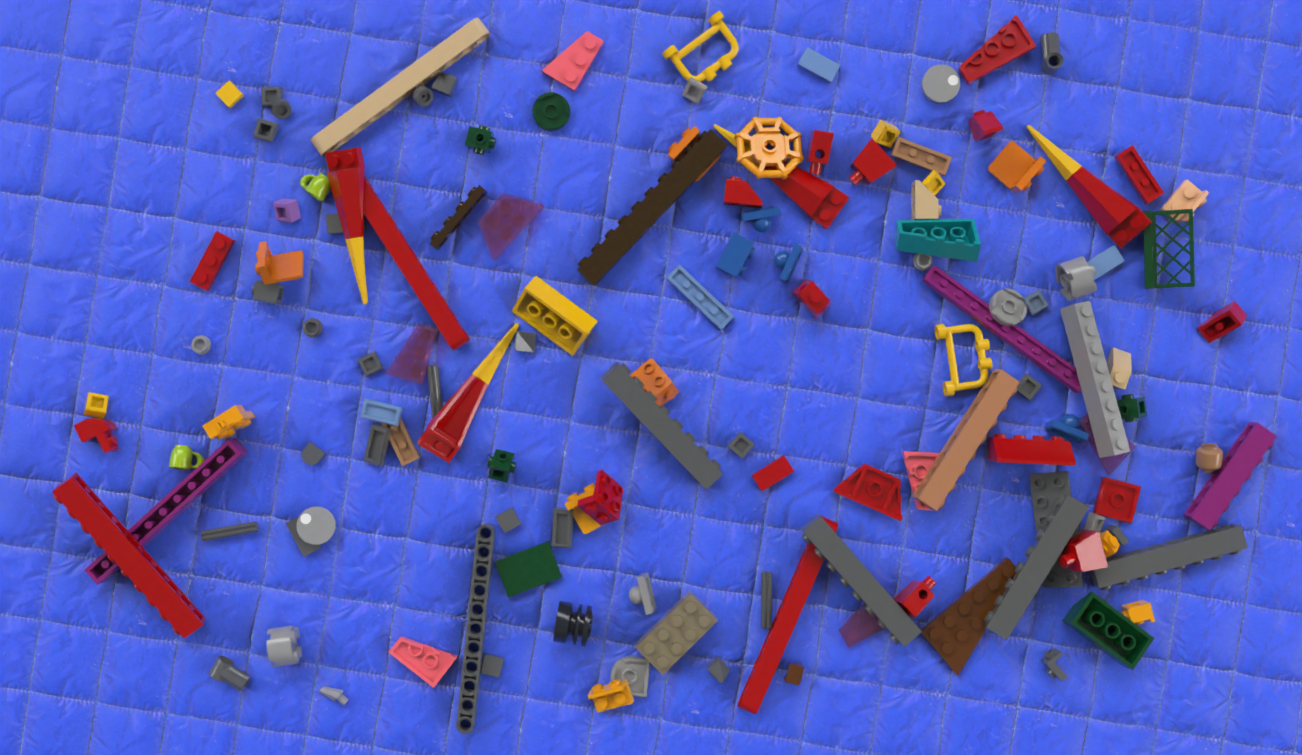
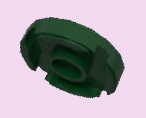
[532,92,571,131]

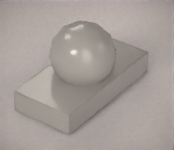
[629,572,657,615]

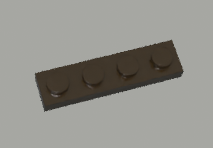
[430,185,487,250]

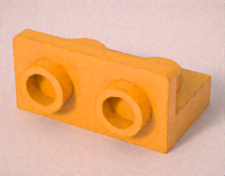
[587,679,634,713]

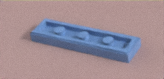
[666,264,735,330]

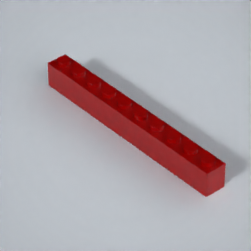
[52,472,205,639]

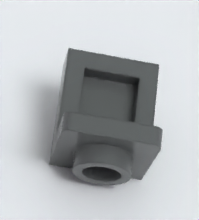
[1041,648,1068,681]

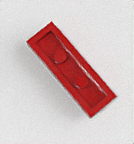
[1114,145,1164,205]
[189,231,235,291]

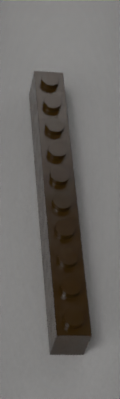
[577,129,728,286]

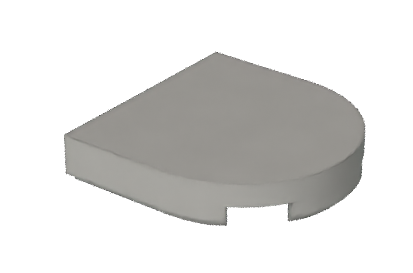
[610,656,650,697]

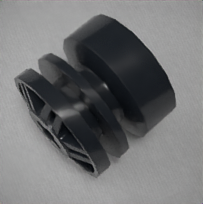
[553,601,593,647]

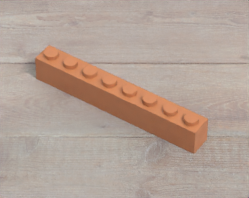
[912,369,1020,511]

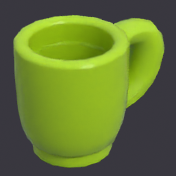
[300,173,331,202]
[169,445,205,470]

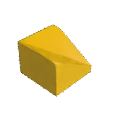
[871,120,900,148]
[83,392,109,418]

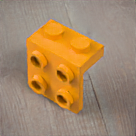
[565,483,602,534]

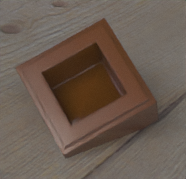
[784,662,804,686]

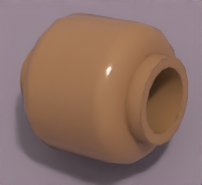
[1195,443,1223,473]

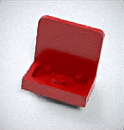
[577,470,623,525]

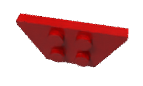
[833,463,902,521]

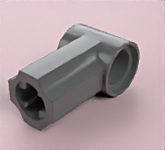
[1040,32,1064,74]
[208,655,251,691]

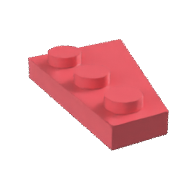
[541,31,604,92]
[902,451,940,511]
[388,636,458,688]

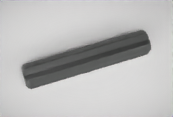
[427,365,442,419]
[201,521,259,541]
[761,571,772,629]

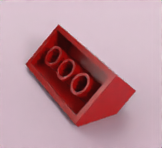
[987,434,1076,466]

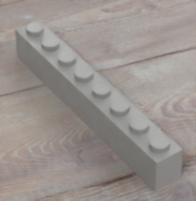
[1060,301,1130,458]

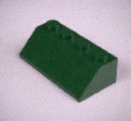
[1062,592,1154,670]

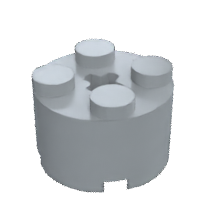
[1055,256,1097,300]
[267,625,302,668]

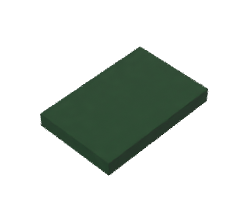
[495,541,562,597]

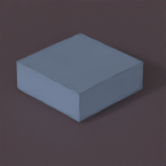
[1023,290,1049,316]

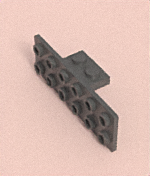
[1029,471,1083,587]

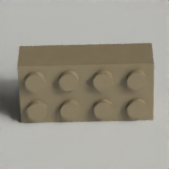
[636,590,718,675]

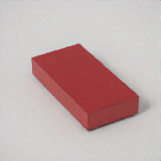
[752,455,794,491]

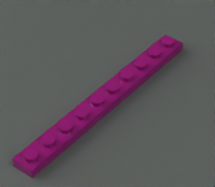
[922,265,1081,394]

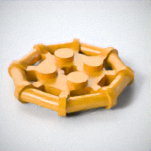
[734,116,804,180]

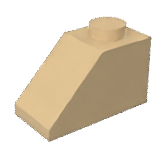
[911,180,941,220]
[1106,347,1132,390]

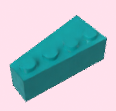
[894,219,981,262]

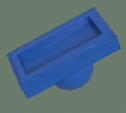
[740,206,781,232]
[773,243,803,284]
[1045,414,1089,443]

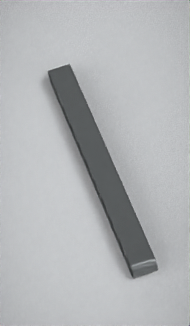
[456,523,496,734]

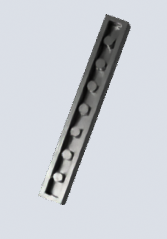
[600,362,723,490]
[984,493,1089,640]
[800,514,922,647]
[1089,524,1248,590]

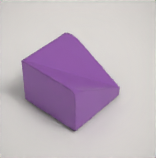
[273,198,301,223]

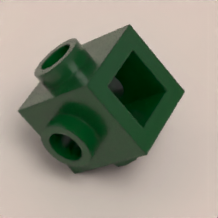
[465,126,496,155]
[1117,394,1147,422]
[487,449,517,483]

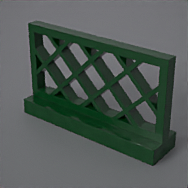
[1143,209,1195,289]

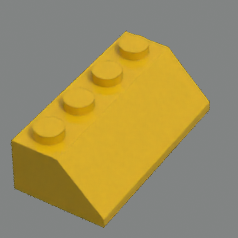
[512,276,598,356]

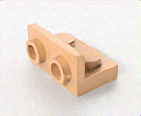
[1160,180,1209,224]

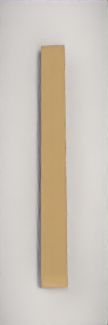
[310,18,491,157]

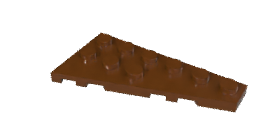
[921,557,1016,676]

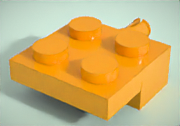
[202,405,255,440]

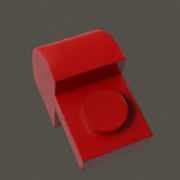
[74,418,119,453]

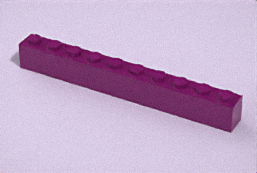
[84,438,248,585]

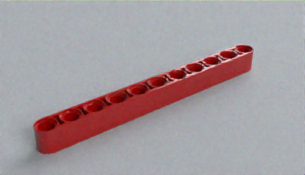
[363,175,470,351]
[737,515,838,715]

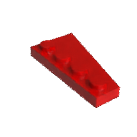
[958,14,1036,85]

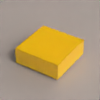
[216,80,244,109]
[922,170,945,196]

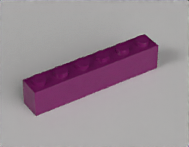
[1183,422,1277,530]

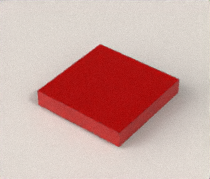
[1093,477,1141,523]

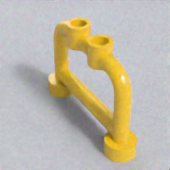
[662,11,739,82]
[934,324,993,397]

